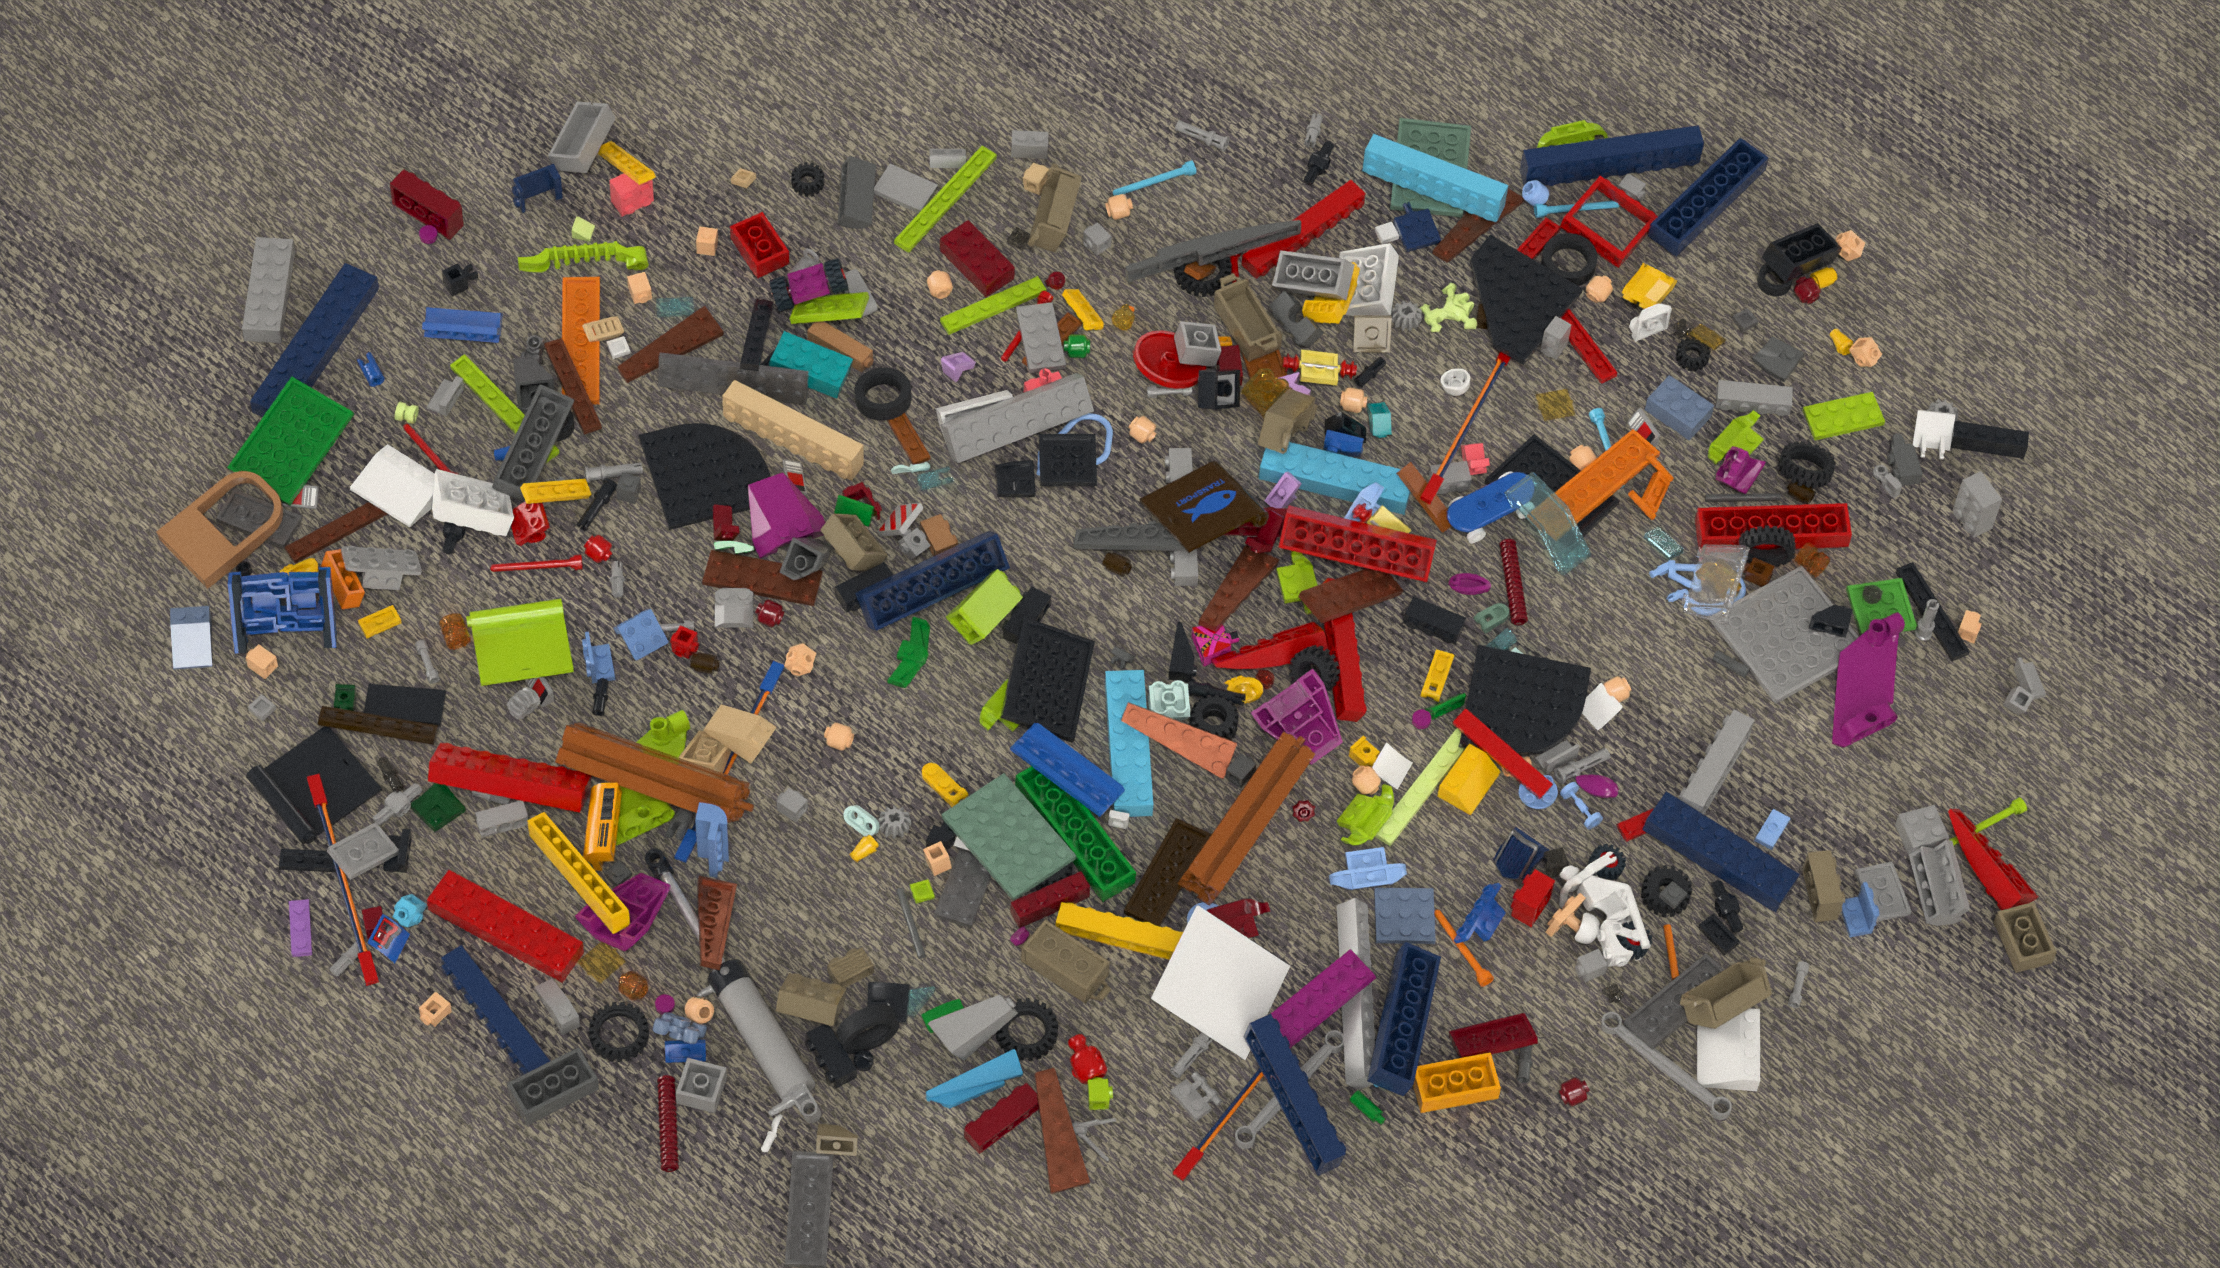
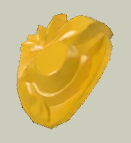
[280,558,318,576]
[1225,675,1263,704]

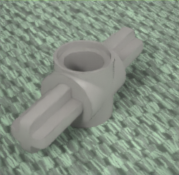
[373,783,422,826]

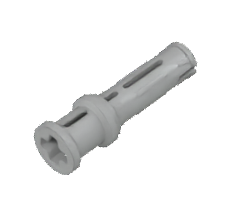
[1175,120,1230,152]
[584,462,643,483]
[1915,599,1939,641]
[1554,748,1610,784]
[1170,1032,1214,1078]

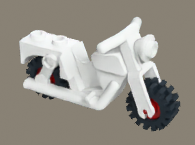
[1559,844,1652,967]

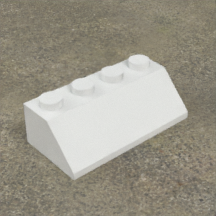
[935,390,1013,445]

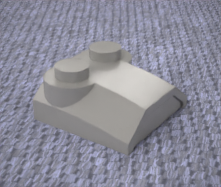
[715,588,754,628]

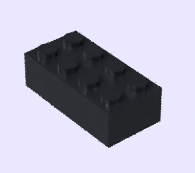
[1762,223,1842,282]

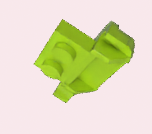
[1537,120,1608,148]
[1708,410,1764,465]
[1276,551,1318,615]
[980,679,1019,732]
[1337,784,1394,845]

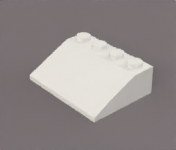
[1339,243,1399,316]
[350,444,435,527]
[432,469,514,536]
[1697,1008,1760,1091]

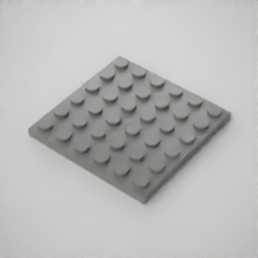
[1709,566,1859,704]

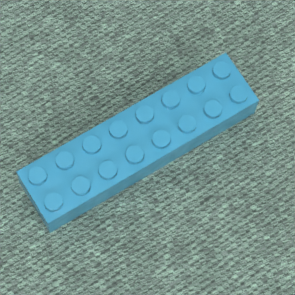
[1362,134,1508,223]
[1259,442,1411,515]
[1105,670,1153,817]

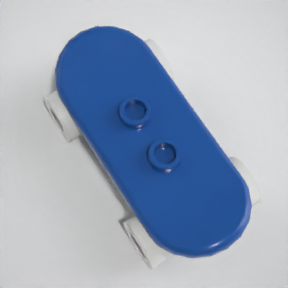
[1447,472,1535,544]

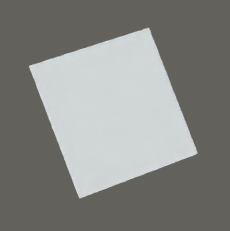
[1151,905,1290,1060]

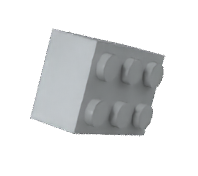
[1953,471,2002,538]

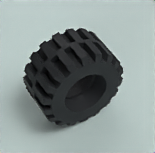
[1189,694,1239,740]

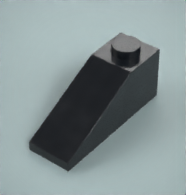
[1168,622,1197,683]

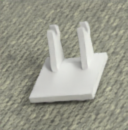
[1912,410,1955,460]

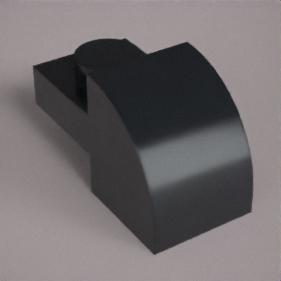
[926,821,955,850]

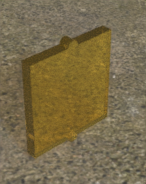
[1690,324,1727,350]
[1536,389,1575,421]
[577,942,626,984]

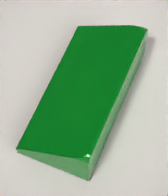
[834,495,874,527]
[1425,693,1466,720]

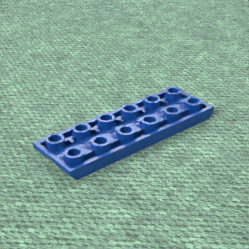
[1010,723,1125,817]

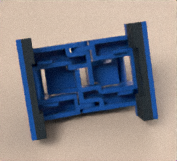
[228,567,337,654]

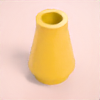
[1830,329,1853,355]
[849,834,879,863]

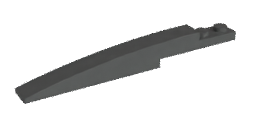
[1125,220,1301,283]

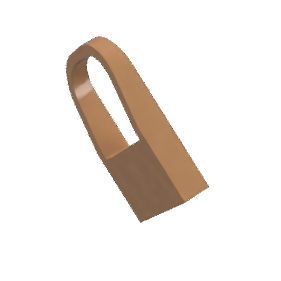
[156,471,283,589]

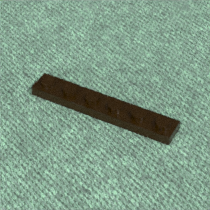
[318,706,438,745]

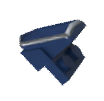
[1493,827,1549,880]

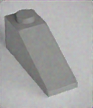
[534,979,580,1035]

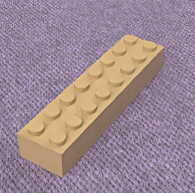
[722,380,864,481]

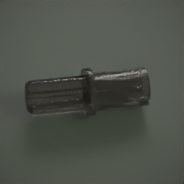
[377,757,404,792]

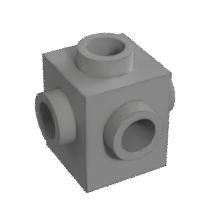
[898,528,931,560]

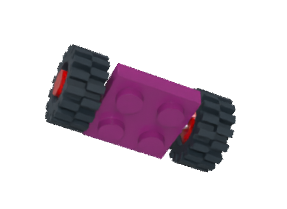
[769,258,849,312]

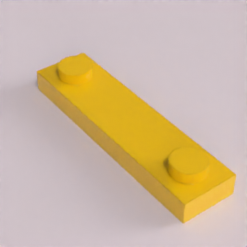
[520,478,592,504]

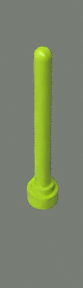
[1949,797,2027,846]

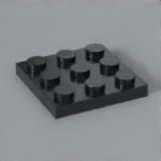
[1039,434,1097,486]

